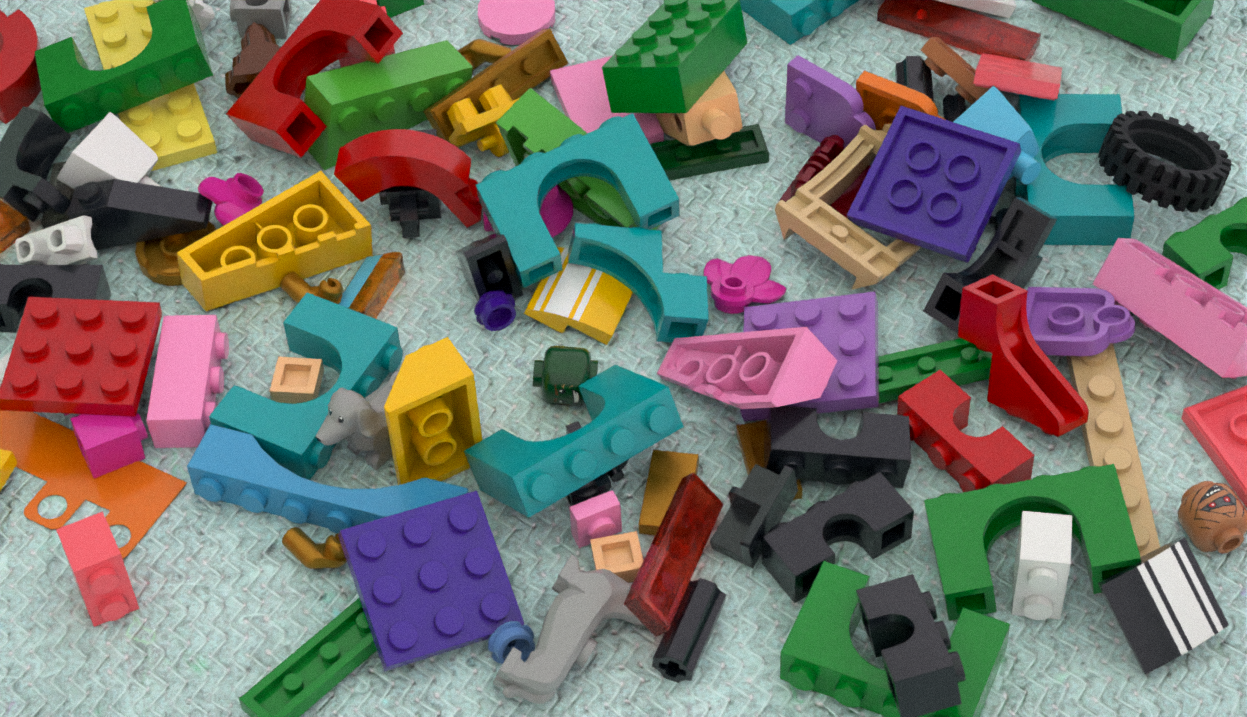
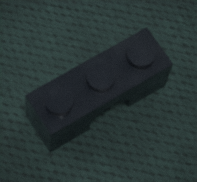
[0,264,111,333]
[764,406,911,488]
[762,472,914,603]
[856,574,966,717]

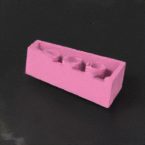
[1093,238,1247,379]

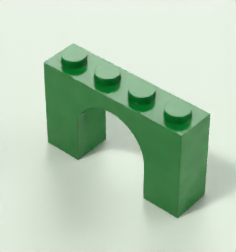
[34,0,213,133]
[924,464,1141,621]
[780,561,1010,717]

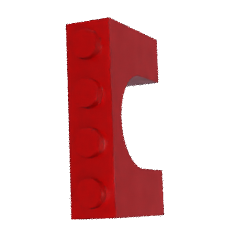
[226,0,403,158]

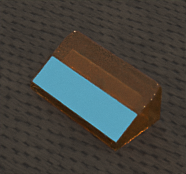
[339,252,405,319]

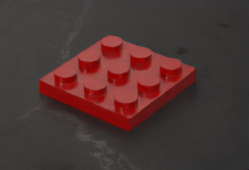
[0,297,162,417]

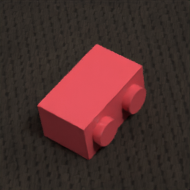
[56,511,139,627]

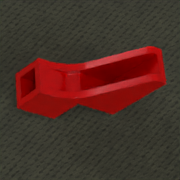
[958,274,1089,437]

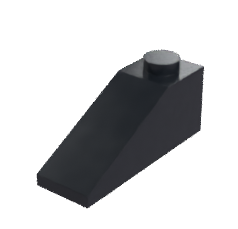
[67,179,213,250]

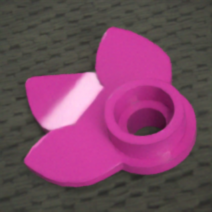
[198,173,264,226]
[703,255,787,314]

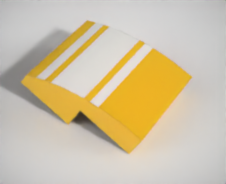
[524,247,633,345]

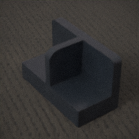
[710,464,798,568]

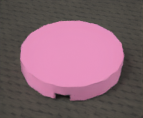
[478,0,555,45]

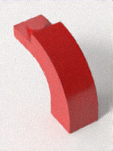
[0,9,41,124]
[334,129,482,228]

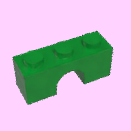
[1162,197,1247,290]

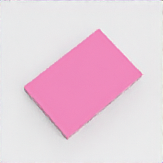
[550,56,664,144]

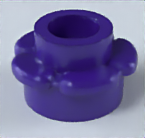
[474,291,516,331]

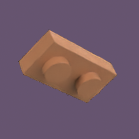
[920,37,990,104]

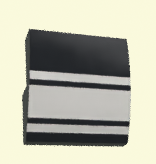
[1098,536,1229,674]

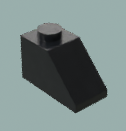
[456,233,523,301]

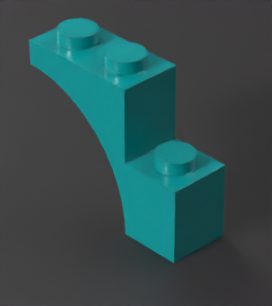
[568,223,709,343]

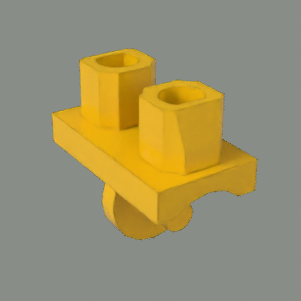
[447,84,519,157]

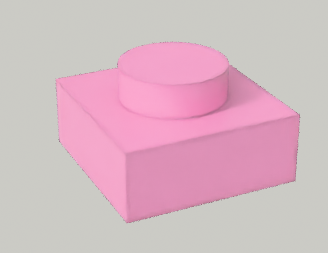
[569,490,622,548]

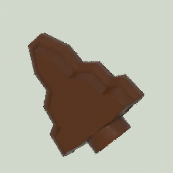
[225,22,281,98]

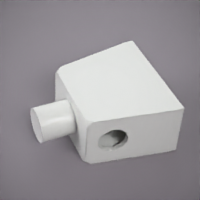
[57,112,161,189]

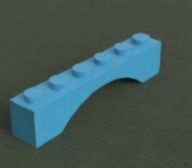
[187,424,469,534]

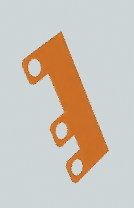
[0,410,187,559]

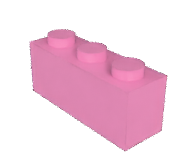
[146,315,229,448]

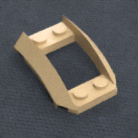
[775,123,921,290]

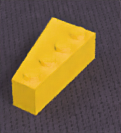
[177,171,373,311]

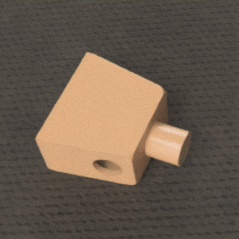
[655,71,742,146]

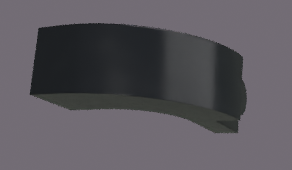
[0,106,71,223]
[923,197,1057,334]

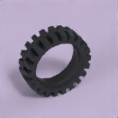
[1098,111,1232,212]

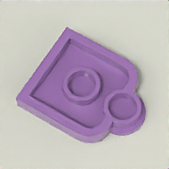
[785,55,876,149]
[1026,287,1135,356]

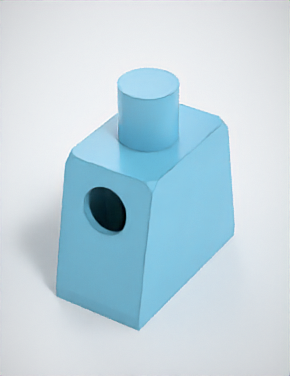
[954,86,1041,185]

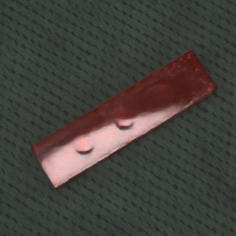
[877,0,1041,61]
[624,472,724,637]

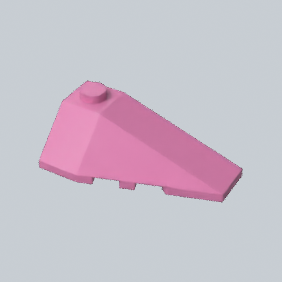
[657,327,838,409]

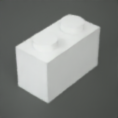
[1011,511,1072,620]

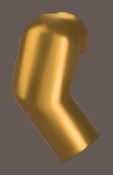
[457,39,511,73]
[280,271,343,304]
[282,527,347,569]

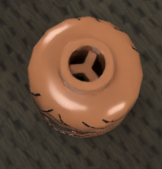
[1178,481,1247,554]

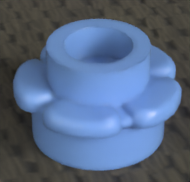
[488,621,535,664]

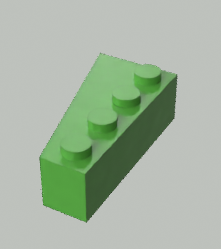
[304,40,473,170]
[496,88,660,230]

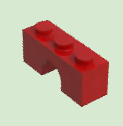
[897,370,1035,492]

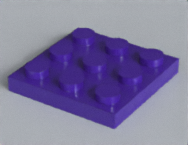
[847,106,1022,263]
[338,491,525,672]

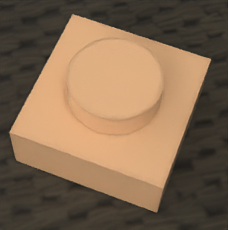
[269,356,324,404]
[590,531,645,583]

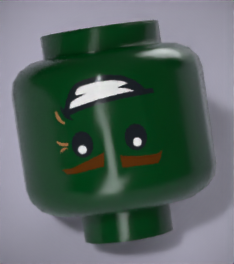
[533,346,598,406]

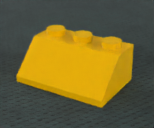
[384,337,482,485]

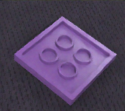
[740,291,879,422]

